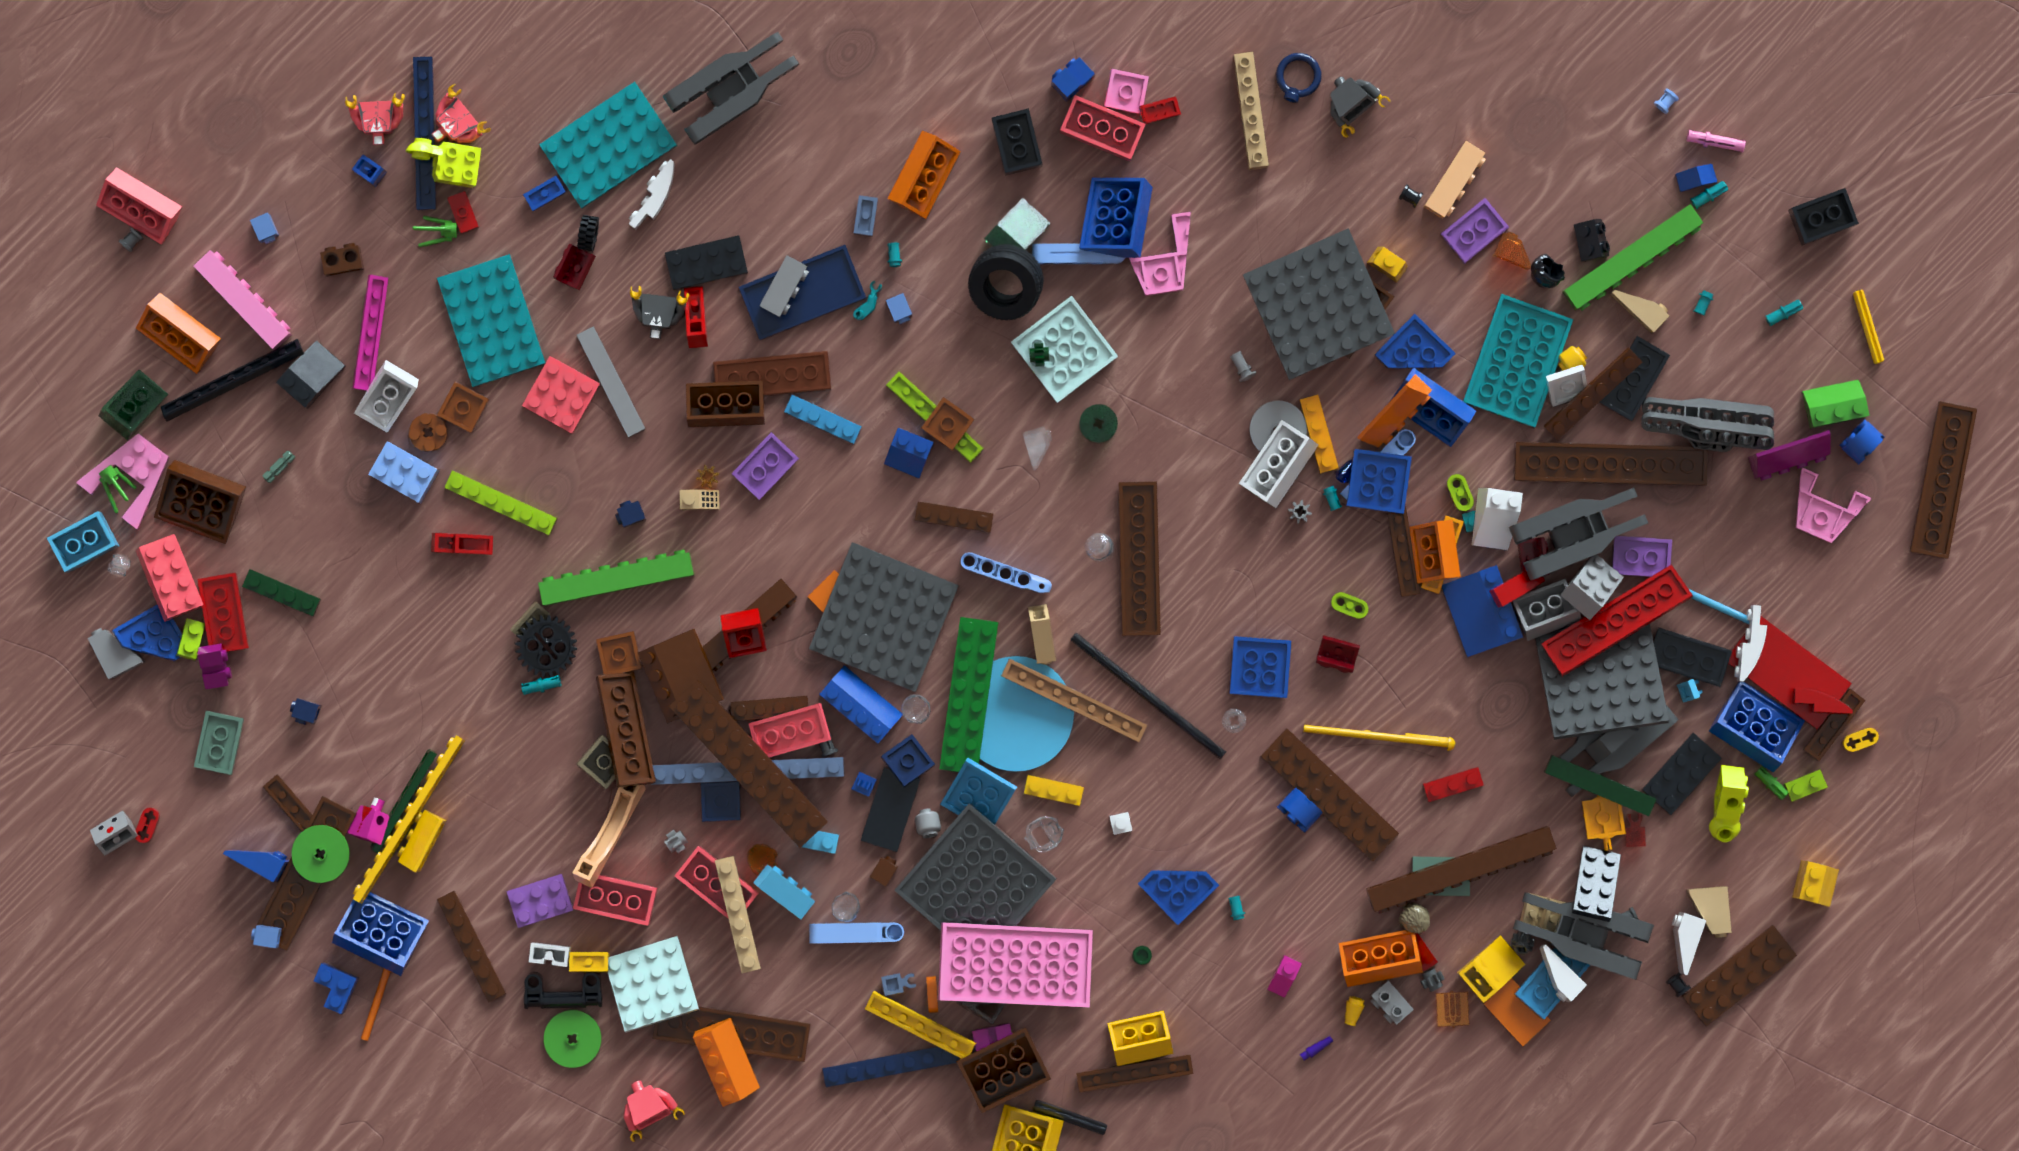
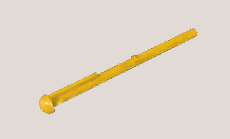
[1303,725,1455,751]

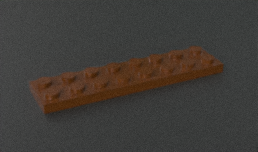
[1910,401,1977,559]
[1119,481,1161,636]
[1261,728,1399,861]
[255,796,357,951]
[652,1006,811,1062]

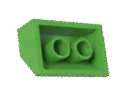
[1802,380,1870,429]

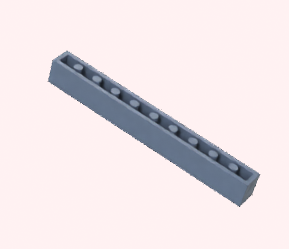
[651,757,844,785]

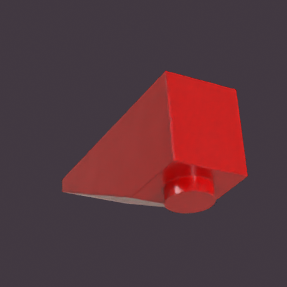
[684,286,708,348]

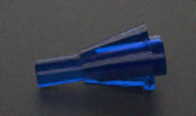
[1335,457,1353,484]

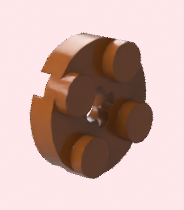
[409,413,448,452]

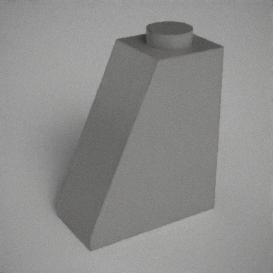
[88,628,145,680]

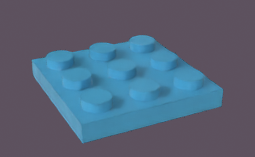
[940,758,1017,824]

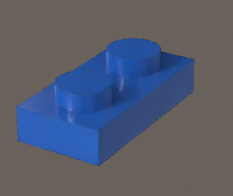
[523,176,566,212]

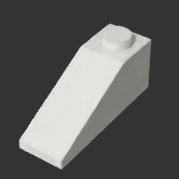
[1540,944,1587,1002]

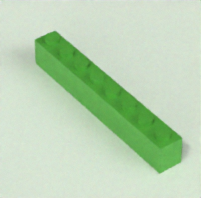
[1563,204,1703,311]
[538,550,695,606]

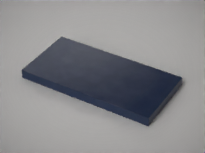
[739,245,866,340]

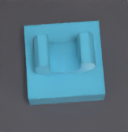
[1677,679,1703,703]

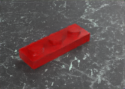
[1423,767,1484,802]

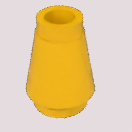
[1344,996,1365,1026]

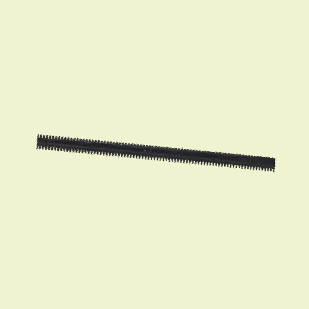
[1070,633,1226,759]

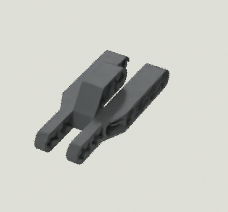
[663,32,799,145]
[1641,397,1774,452]
[1509,488,1648,581]
[1559,705,1679,797]
[1513,892,1654,980]

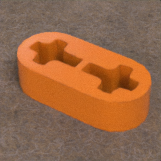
[926,976,938,1013]

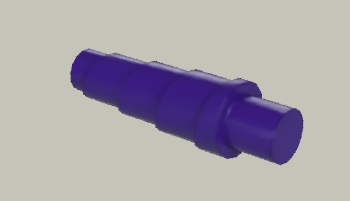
[1300,1036,1333,1061]

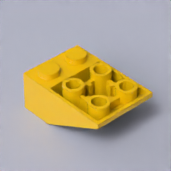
[1457,935,1526,1003]

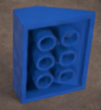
[1079,178,1153,258]
[1442,565,1523,657]
[1709,681,1805,772]
[332,892,429,976]

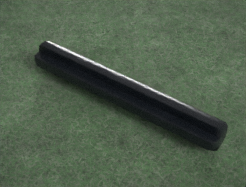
[1033,1100,1107,1135]

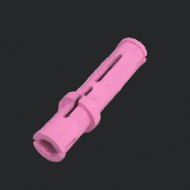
[1686,130,1746,153]

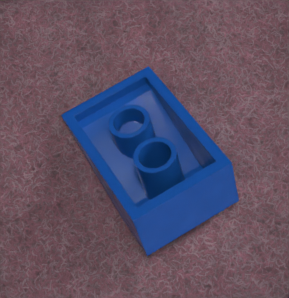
[223,850,289,882]

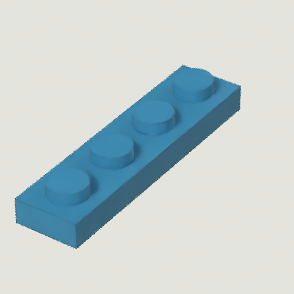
[784,395,862,444]

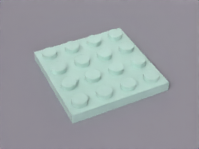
[1011,296,1118,403]
[608,936,699,1033]

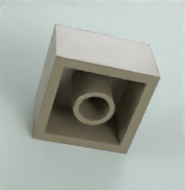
[576,735,615,789]

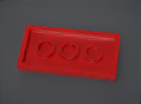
[197,572,249,652]

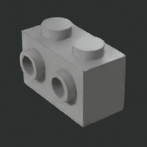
[1370,980,1414,1025]

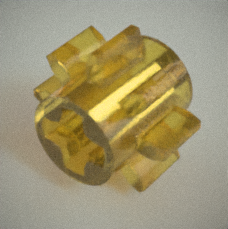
[696,464,720,488]

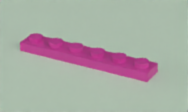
[352,275,388,391]

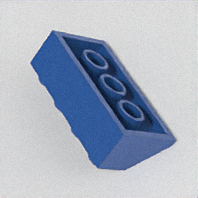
[1390,368,1476,447]
[819,665,903,744]

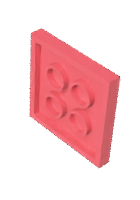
[522,356,600,434]

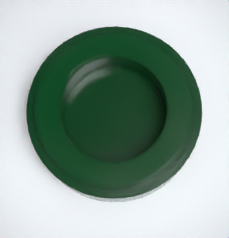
[1132,946,1152,965]

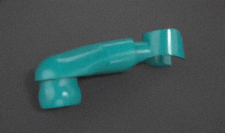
[853,281,882,320]

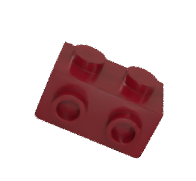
[553,244,596,291]
[1517,537,1550,576]
[1316,635,1360,673]

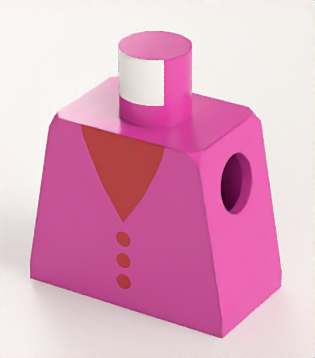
[347,797,389,845]

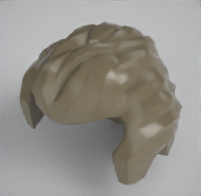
[1398,902,1430,933]

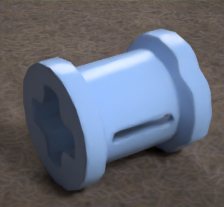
[1654,88,1679,114]

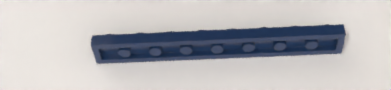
[413,57,436,210]
[822,1040,976,1087]

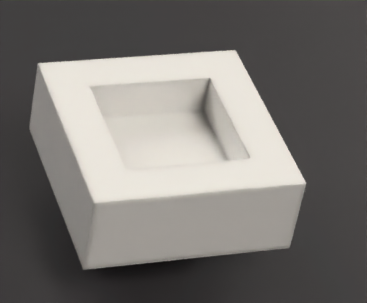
[1109,812,1132,835]

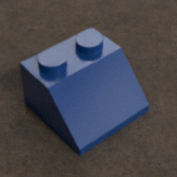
[884,428,934,478]

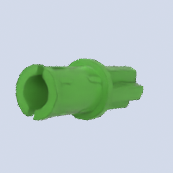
[1754,766,1788,800]

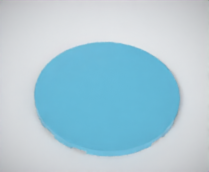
[980,656,1074,771]

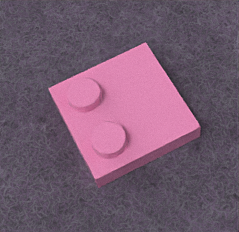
[1104,69,1149,115]

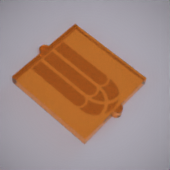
[1436,990,1470,1028]

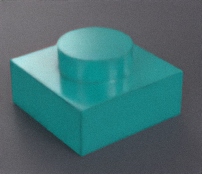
[1461,510,1476,533]

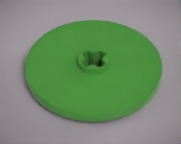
[292,825,350,883]
[544,1010,602,1068]

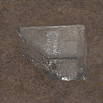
[1022,427,1052,471]

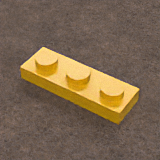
[1024,775,1084,806]

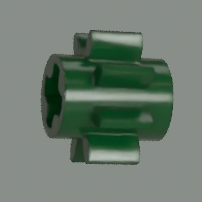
[1029,343,1049,367]

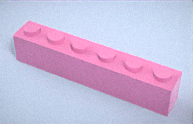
[194,250,292,350]

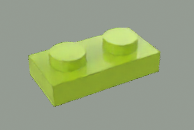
[176,618,205,661]
[1784,769,1827,802]

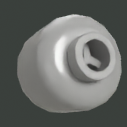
[914,809,941,838]

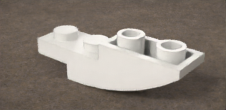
[629,159,675,230]
[1734,605,1767,682]

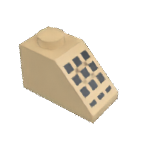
[680,490,720,510]

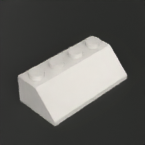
[1239,420,1319,508]

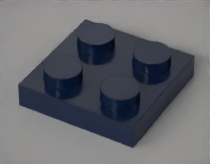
[881,734,935,788]
[701,782,741,822]

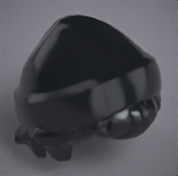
[1531,254,1565,288]

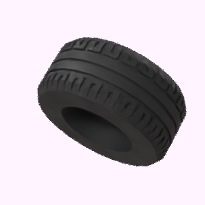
[968,244,1044,321]

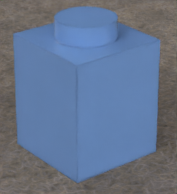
[250,212,279,244]
[886,293,913,324]
[251,925,282,948]

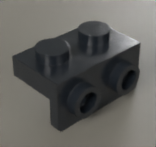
[1574,219,1610,262]

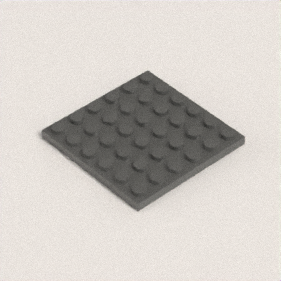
[1243,228,1395,380]
[809,542,959,692]
[1535,624,1669,740]
[894,803,1057,930]

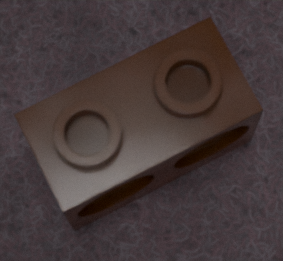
[320,243,364,277]

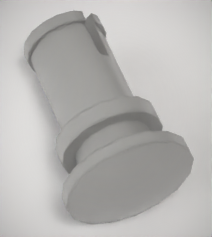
[1230,351,1256,382]

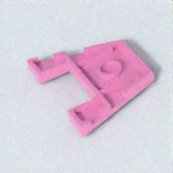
[1795,468,1871,543]

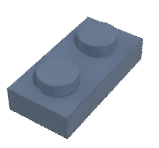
[854,195,878,237]

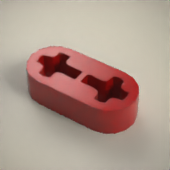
[135,808,160,843]

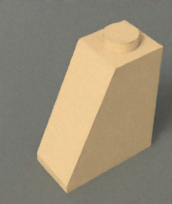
[1028,604,1056,665]
[1687,886,1732,938]

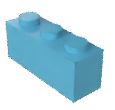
[753,864,815,919]

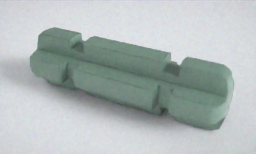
[263,451,295,483]

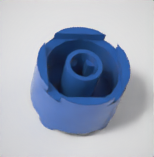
[1839,420,1885,465]
[1277,788,1323,833]

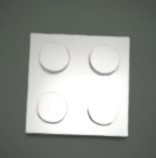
[1546,365,1587,407]

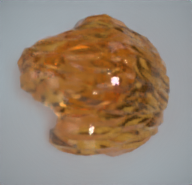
[747,844,778,875]

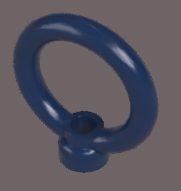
[1276,53,1322,103]

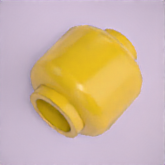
[1558,346,1587,371]

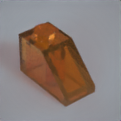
[1493,232,1531,270]

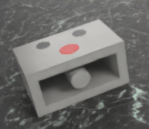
[90,810,138,856]

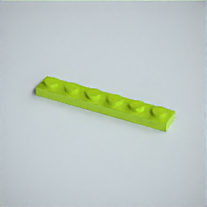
[444,470,557,536]

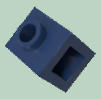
[615,500,646,528]
[290,698,321,725]

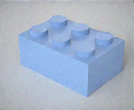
[368,441,440,504]

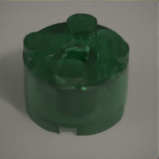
[1079,404,1118,444]

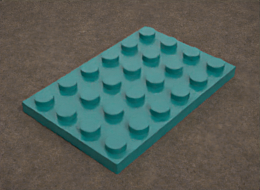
[539,82,677,209]
[437,254,546,387]
[1463,294,1574,428]

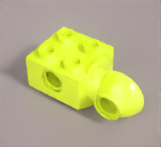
[406,138,481,188]
[1709,765,1749,842]

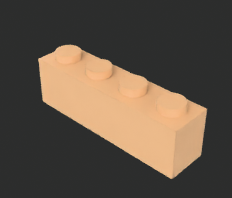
[1424,141,1486,219]

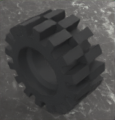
[577,215,599,251]

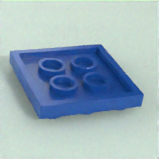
[1346,449,1412,514]
[1229,636,1291,698]

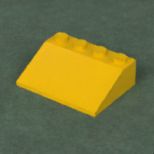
[992,1104,1064,1151]

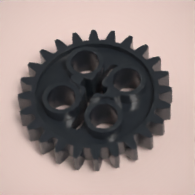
[514,614,577,677]

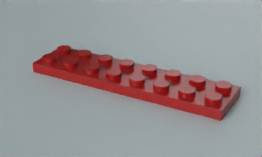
[1541,564,1693,677]

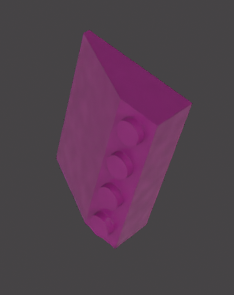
[1748,430,1831,481]

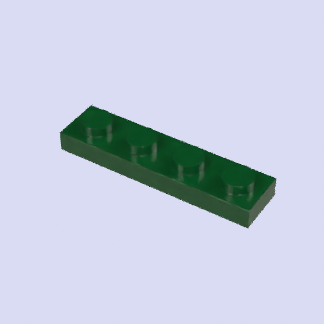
[242,569,321,617]

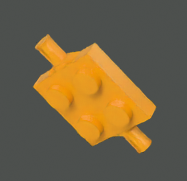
[1581,795,1626,851]

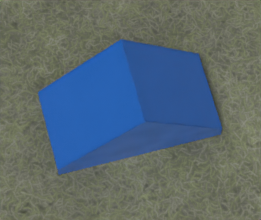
[352,155,387,187]
[1675,164,1717,192]

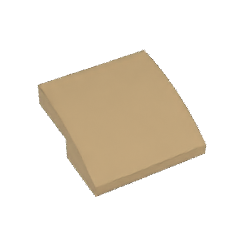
[1520,893,1566,932]

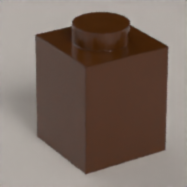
[870,856,898,887]

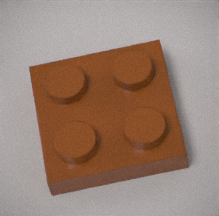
[437,382,489,433]
[921,397,975,450]
[596,631,642,675]

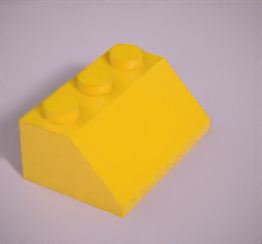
[397,810,447,872]
[1107,1011,1174,1066]

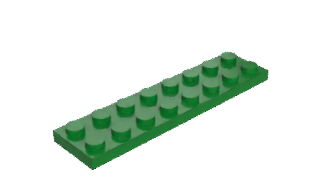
[939,617,999,772]

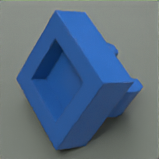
[852,772,877,797]

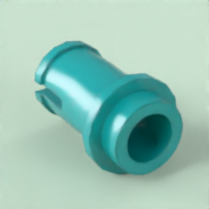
[887,242,902,267]
[1693,290,1714,316]
[1323,485,1342,511]
[1228,896,1246,921]

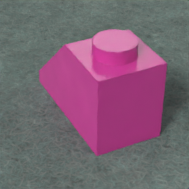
[1267,955,1302,998]

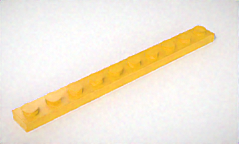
[353,735,465,904]

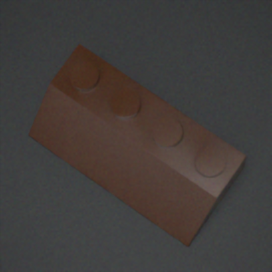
[686,381,765,428]

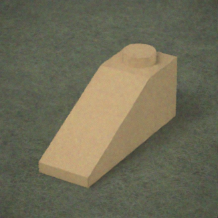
[1610,290,1669,334]

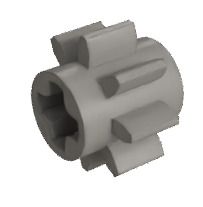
[1288,500,1312,524]
[664,830,688,854]

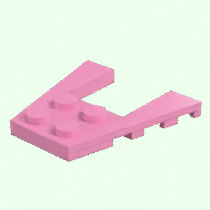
[1129,212,1191,296]
[76,434,169,529]

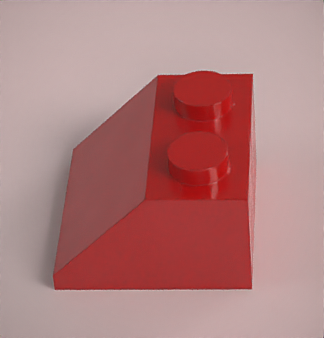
[720,608,767,658]

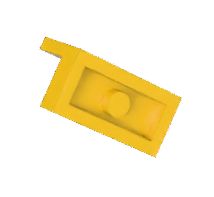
[569,952,609,972]

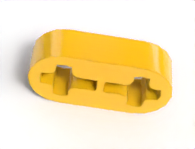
[1842,728,1879,752]

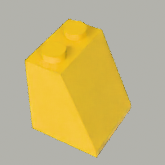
[1792,860,1839,907]

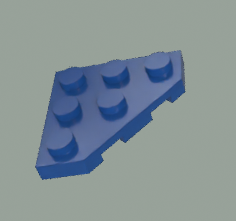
[1375,314,1456,368]
[112,605,182,661]
[1138,870,1219,925]

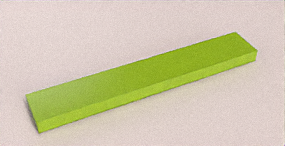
[886,371,983,463]

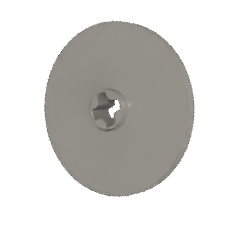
[1249,401,1307,451]

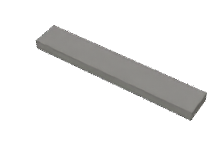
[577,326,645,438]

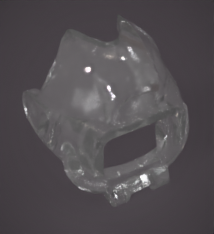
[1024,816,1064,852]

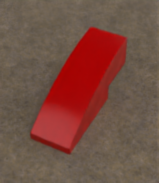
[431,533,493,555]
[1490,570,1545,608]
[1793,688,1853,715]

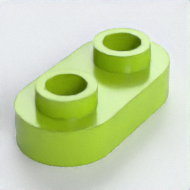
[1447,474,1474,511]
[1331,592,1369,619]

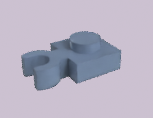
[881,973,916,996]

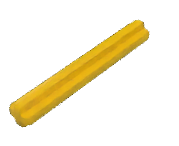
[1853,290,1884,364]

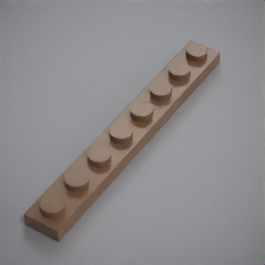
[1001,659,1147,742]

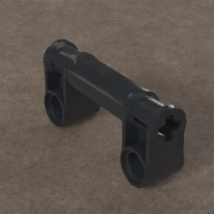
[524,971,602,1009]

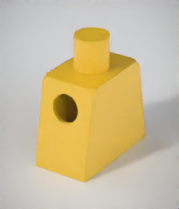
[1367,247,1408,283]

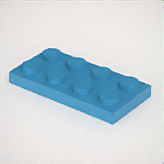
[1514,947,1590,1020]

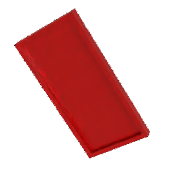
[1728,616,1852,730]

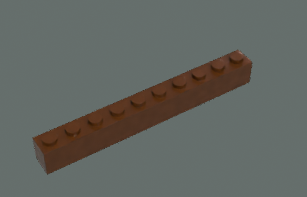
[1366,826,1557,914]

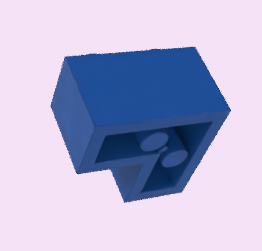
[1051,57,1095,102]
[314,963,359,1014]

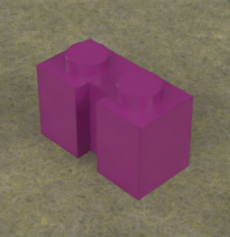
[197,643,232,690]
[972,1023,1012,1051]

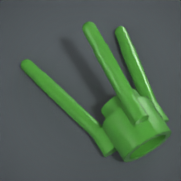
[412,216,457,247]
[99,465,137,513]

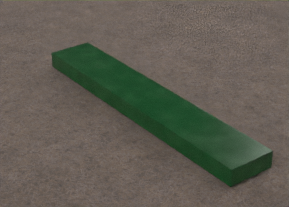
[370,749,437,854]
[1544,755,1656,816]

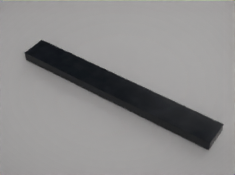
[161,339,304,422]

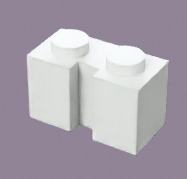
[529,942,571,967]

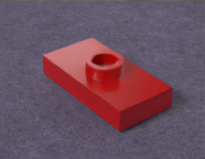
[1139,96,1181,124]
[447,191,479,234]

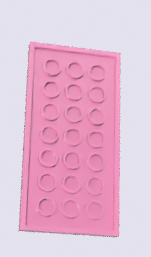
[938,923,1093,1007]

